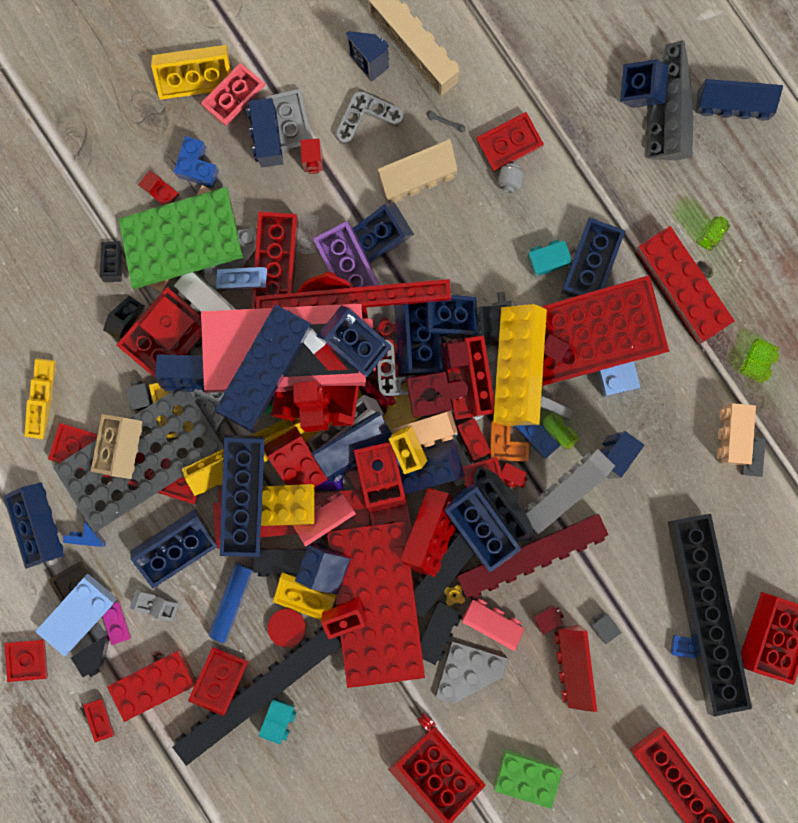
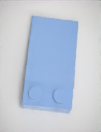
[35,574,117,657]

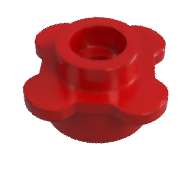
[375,317,396,340]

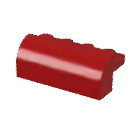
[442,336,495,420]

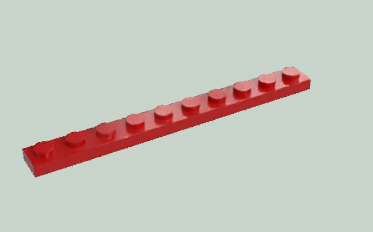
[256,279,451,309]

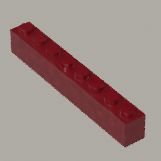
[457,514,609,599]

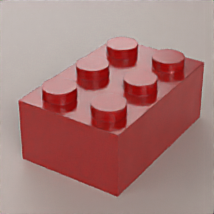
[264,426,328,487]

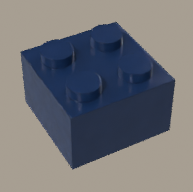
[620,59,668,108]

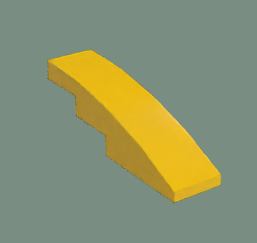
[24,358,56,439]

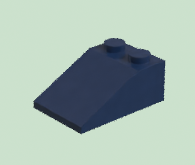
[353,203,415,263]
[426,295,478,339]
[316,305,392,377]

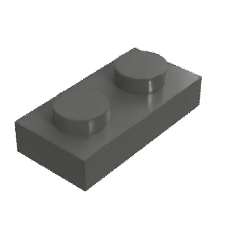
[741,438,766,477]

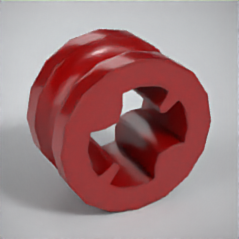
[417,712,436,731]

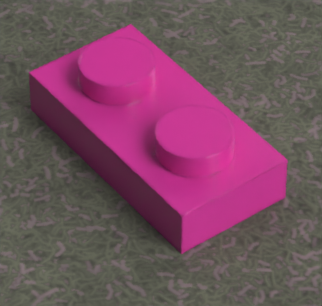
[103,602,131,645]

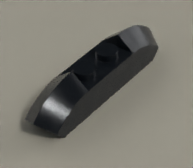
[473,466,535,542]

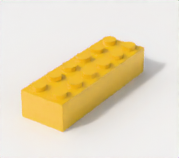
[493,304,547,426]

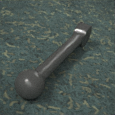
[429,112,465,132]

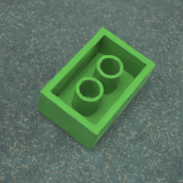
[493,749,563,809]

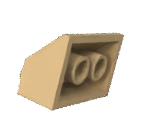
[91,414,143,479]

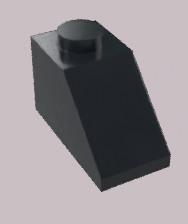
[103,296,145,340]
[71,635,110,678]

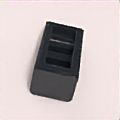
[100,241,122,282]

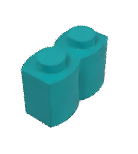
[259,698,297,745]

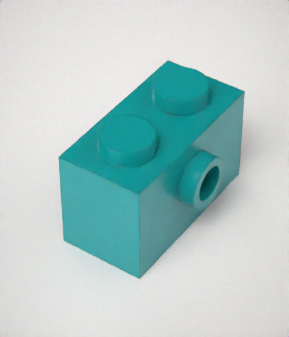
[527,240,572,277]

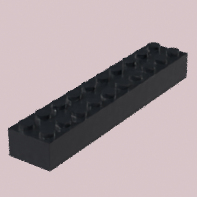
[667,514,752,717]

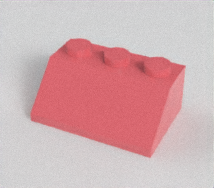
[201,63,266,126]
[293,493,356,547]
[461,598,524,651]

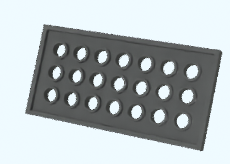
[53,389,224,533]

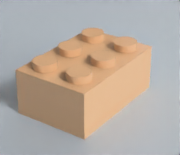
[717,403,756,465]

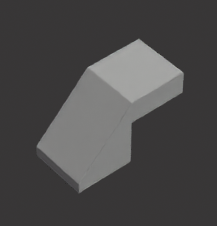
[130,590,179,622]

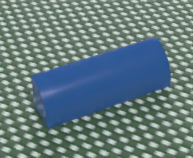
[208,562,253,644]

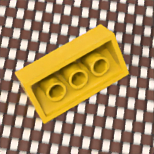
[151,45,232,100]

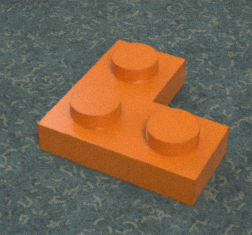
[490,422,529,462]

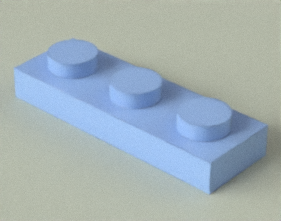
[216,267,267,289]

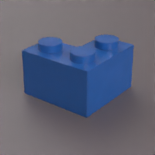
[174,136,219,188]

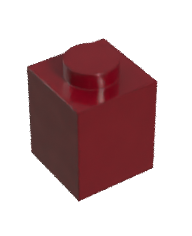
[544,334,574,363]
[444,339,470,370]
[532,605,564,635]

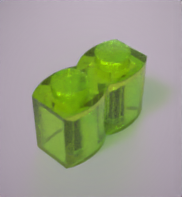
[696,216,730,251]
[739,338,780,383]
[540,412,579,450]

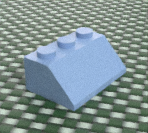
[597,362,641,397]

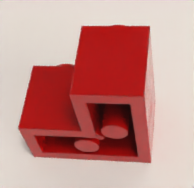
[293,380,331,432]

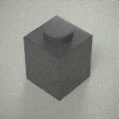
[126,381,152,411]
[590,612,622,644]

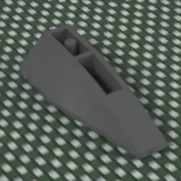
[647,40,693,160]

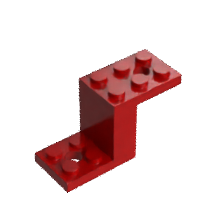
[354,442,412,541]

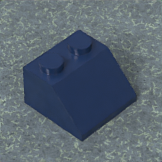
[295,542,351,595]

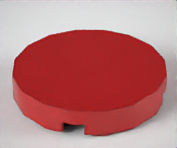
[268,608,306,647]

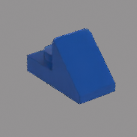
[63,522,106,547]

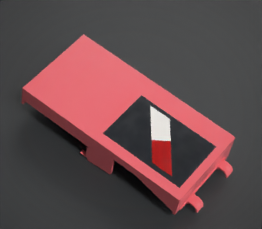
[201,304,376,394]

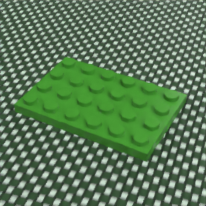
[119,187,243,289]

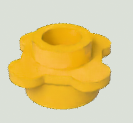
[444,585,465,606]

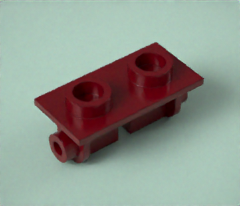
[359,377,396,414]

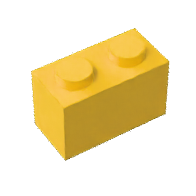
[389,425,427,474]

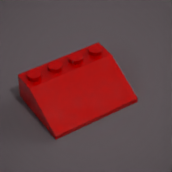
[116,287,202,379]
[741,592,798,685]
[554,625,597,712]
[388,726,486,823]

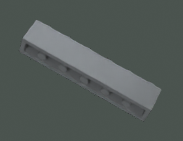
[525,449,615,534]

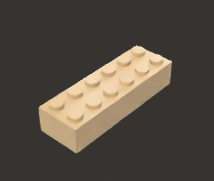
[368,0,460,97]

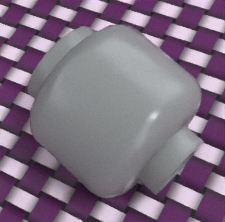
[498,163,525,193]

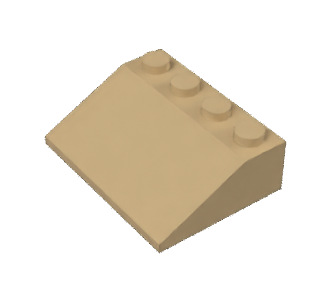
[378,139,458,203]

